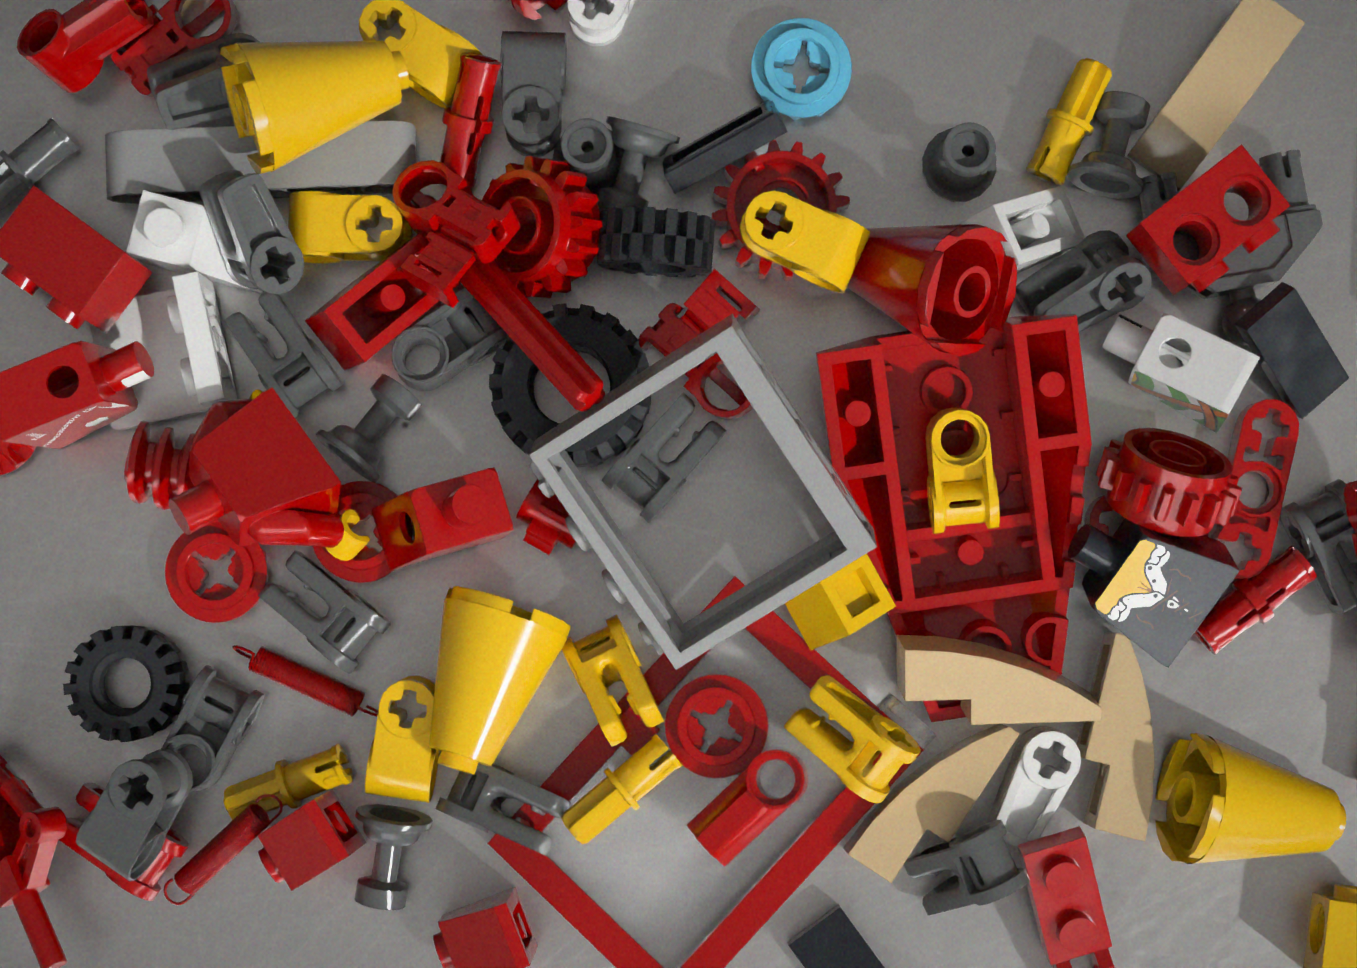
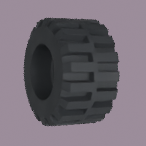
[489,303,651,468]

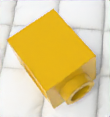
[785,553,896,650]
[1303,884,1357,968]

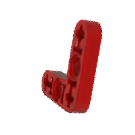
[1084,399,1299,580]

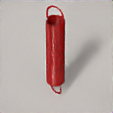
[232,645,378,717]
[164,794,283,905]

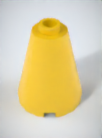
[220,41,410,174]
[429,586,571,775]
[1155,733,1346,864]

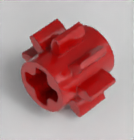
[516,479,576,555]

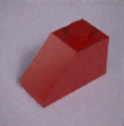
[305,233,460,370]
[258,789,367,891]
[433,887,538,968]

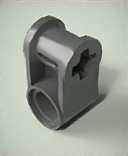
[500,31,567,157]
[392,287,508,391]
[161,665,265,792]
[76,749,193,882]

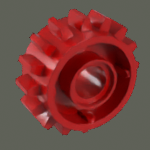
[711,140,850,281]
[482,156,602,299]
[1095,428,1242,537]

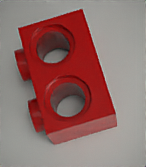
[1126,144,1291,296]

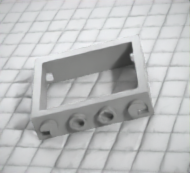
[529,314,877,670]

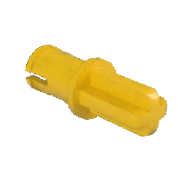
[1026,58,1112,185]
[561,734,683,844]
[223,744,353,820]

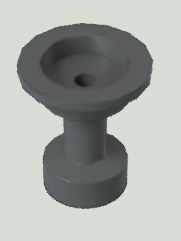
[1067,91,1150,199]
[597,116,680,210]
[553,118,624,196]
[922,122,996,202]
[316,374,422,483]
[354,804,433,910]

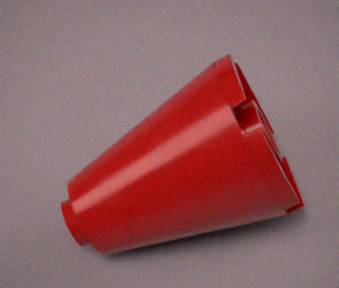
[847,224,1017,356]

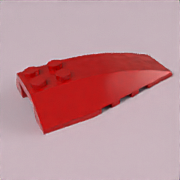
[816,314,1092,722]

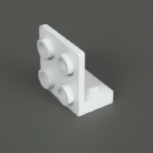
[89,271,237,431]

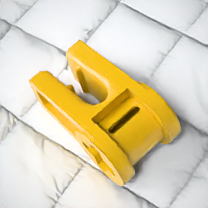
[562,614,665,747]
[784,675,921,804]

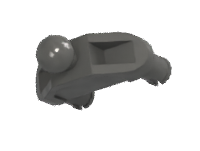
[1139,150,1323,346]

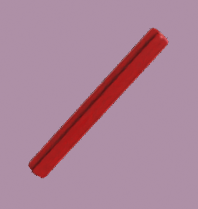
[408,194,605,412]

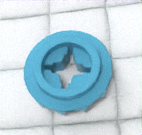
[751,18,852,120]

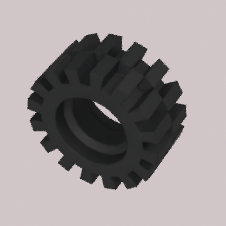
[597,206,715,277]
[63,625,190,742]

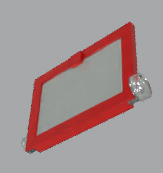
[487,576,936,968]

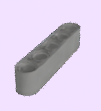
[105,121,417,204]

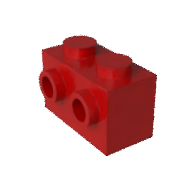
[0,186,153,334]

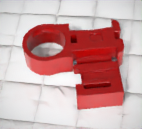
[111,0,237,97]
[392,160,521,308]
[638,269,760,419]

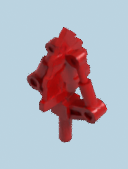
[0,755,68,968]

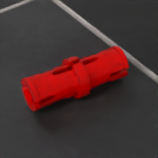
[440,53,502,188]
[1194,545,1317,655]

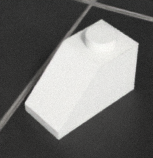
[957,185,1085,273]
[126,190,269,294]

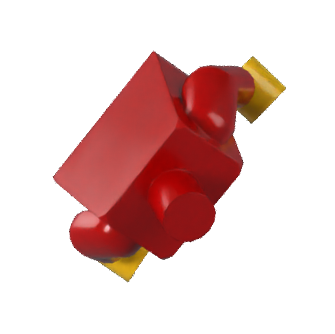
[169,387,370,561]

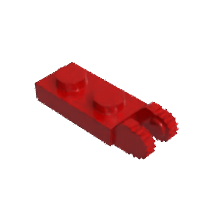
[1017,826,1115,968]

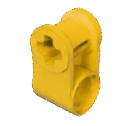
[359,0,482,109]
[288,191,413,264]
[740,191,870,293]
[925,407,1000,534]
[365,675,439,803]

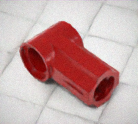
[17,0,154,93]
[686,749,809,867]

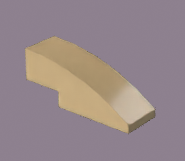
[1127,0,1305,191]
[1076,632,1155,842]
[896,635,1102,725]
[843,724,1019,883]

